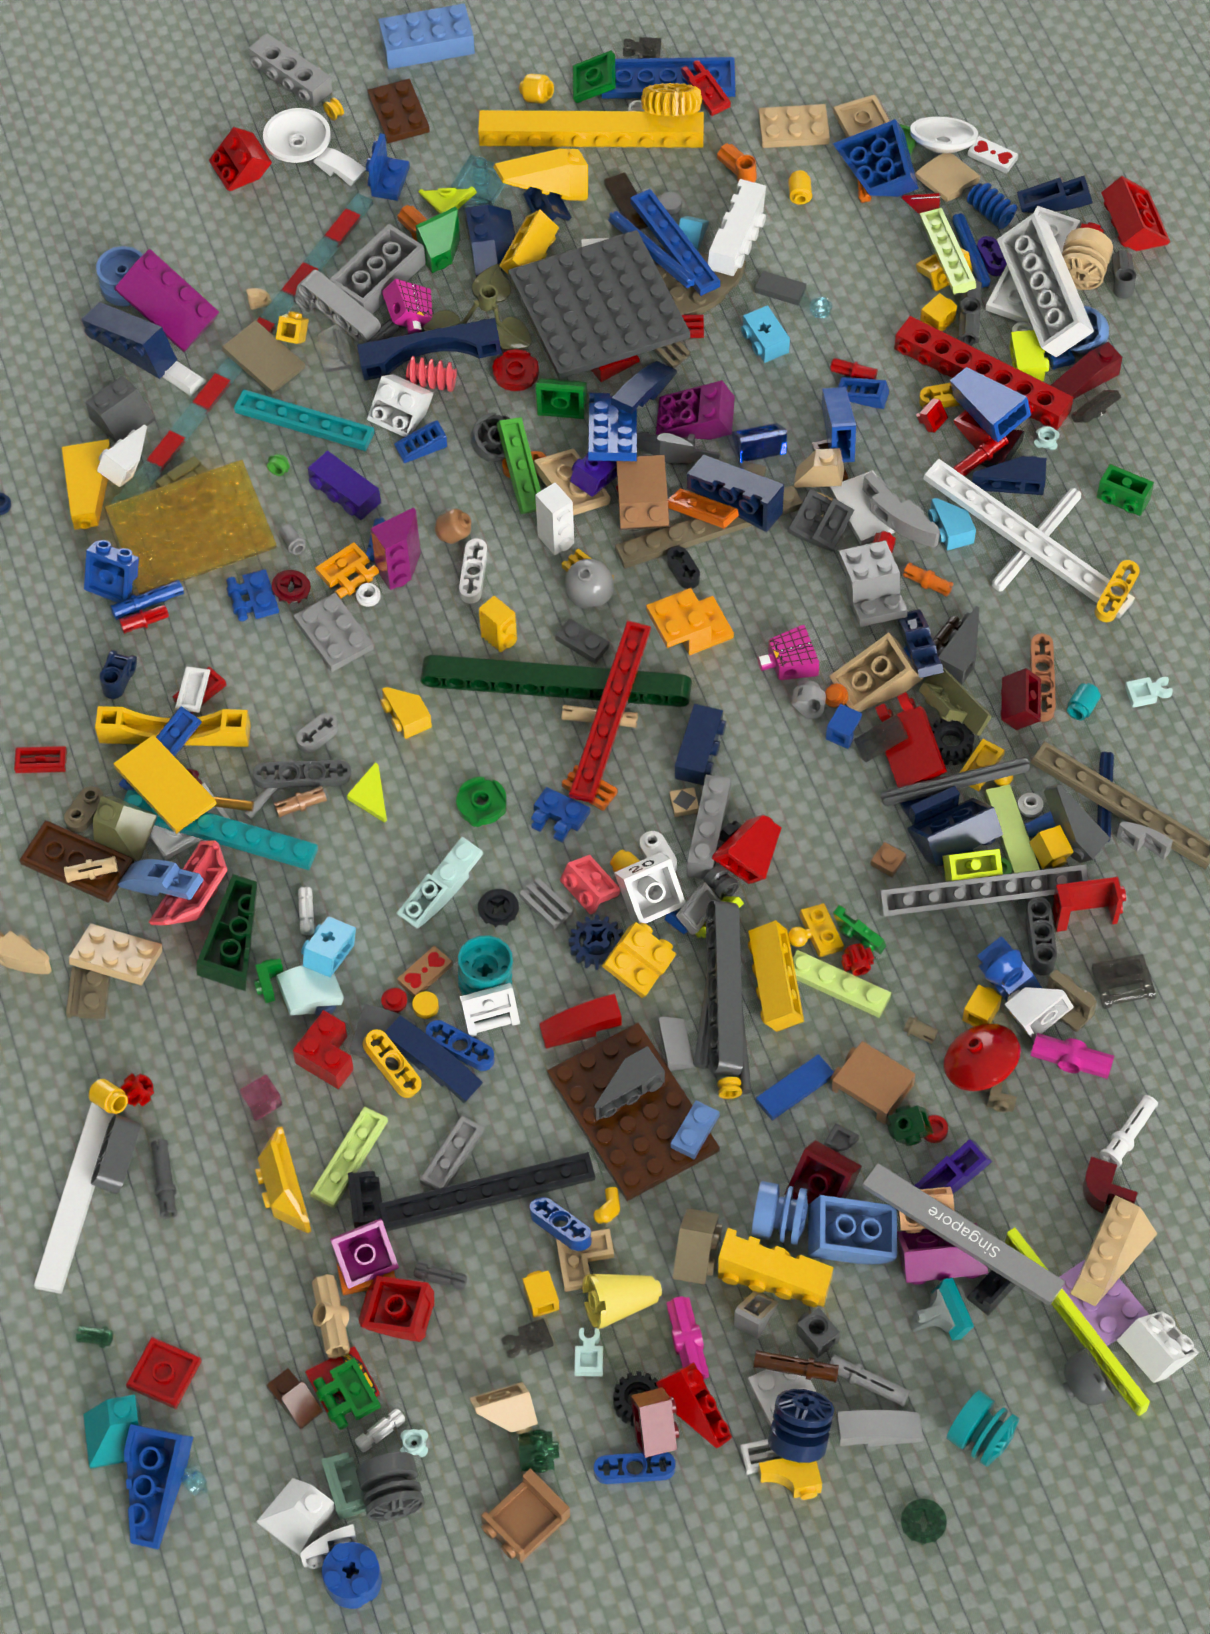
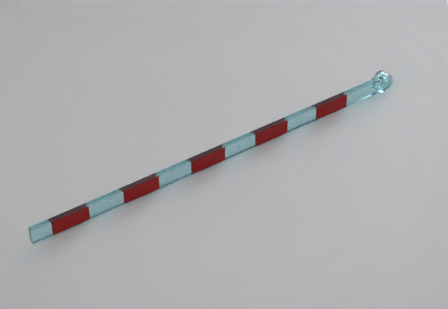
[111,193,374,519]

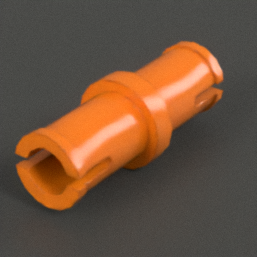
[903,563,953,597]

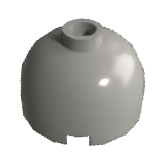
[565,559,614,609]

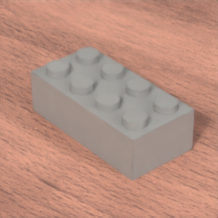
[330,224,426,314]

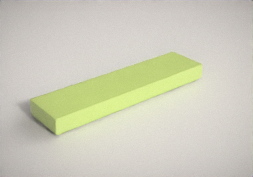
[985,784,1040,873]
[310,1106,388,1209]

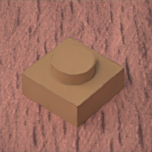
[871,842,906,877]

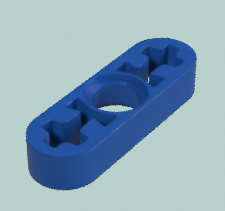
[426,1020,495,1071]
[530,1197,592,1251]
[594,1452,676,1484]

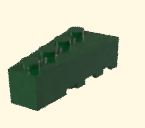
[197,874,257,991]

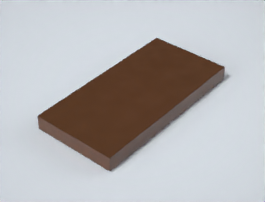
[19,820,134,903]

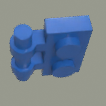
[226,569,279,621]

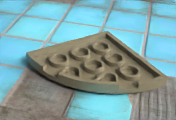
[653,245,746,315]

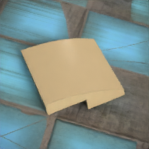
[915,153,981,202]

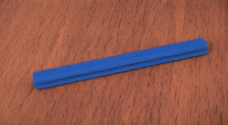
[608,211,695,288]

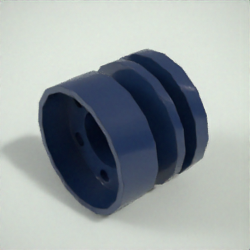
[768,1389,835,1463]

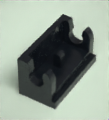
[348,1171,382,1228]
[967,1270,1016,1316]

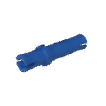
[110,580,184,620]

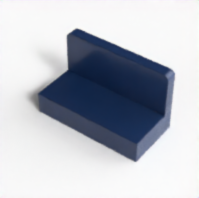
[523,187,572,221]
[900,786,960,825]

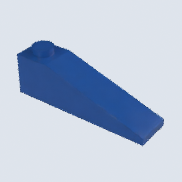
[124,1424,193,1549]

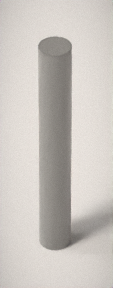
[243,759,293,820]

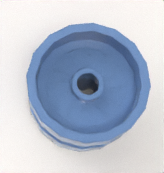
[96,246,143,307]

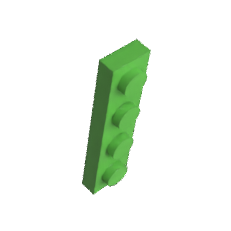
[497,417,541,514]

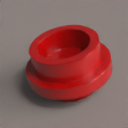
[381,988,408,1013]

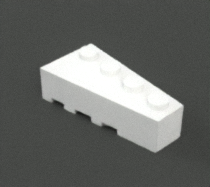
[708,179,766,276]

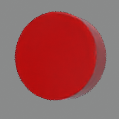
[923,1115,948,1143]

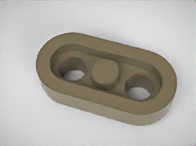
[64,786,104,833]

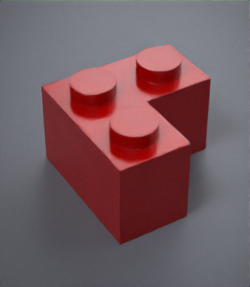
[293,1010,354,1090]

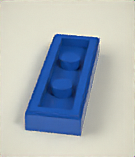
[756,1054,834,1121]

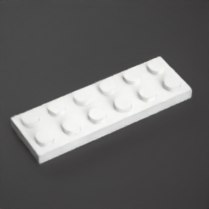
[986,206,1080,323]

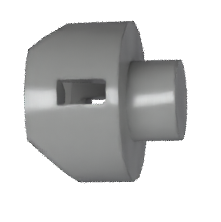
[791,681,826,719]

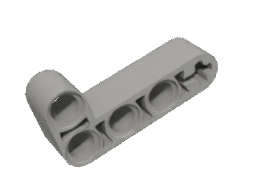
[295,270,381,344]

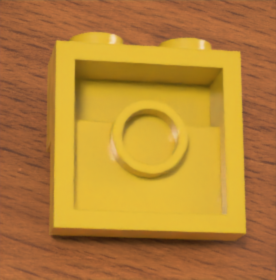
[602,922,676,998]

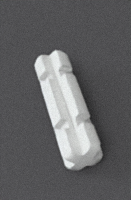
[298,887,315,935]
[355,1409,405,1452]

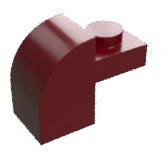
[1083,1156,1138,1213]

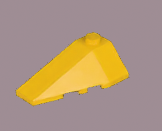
[493,149,588,201]

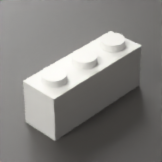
[535,483,574,555]

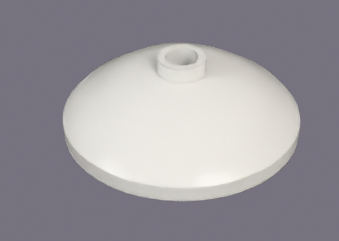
[263,108,331,163]
[910,117,978,154]

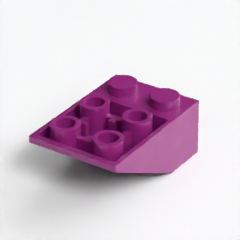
[656,380,735,440]

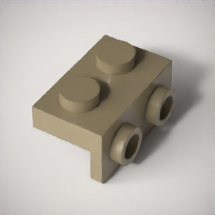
[1046,969,1097,1032]

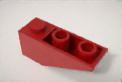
[655,1362,733,1449]

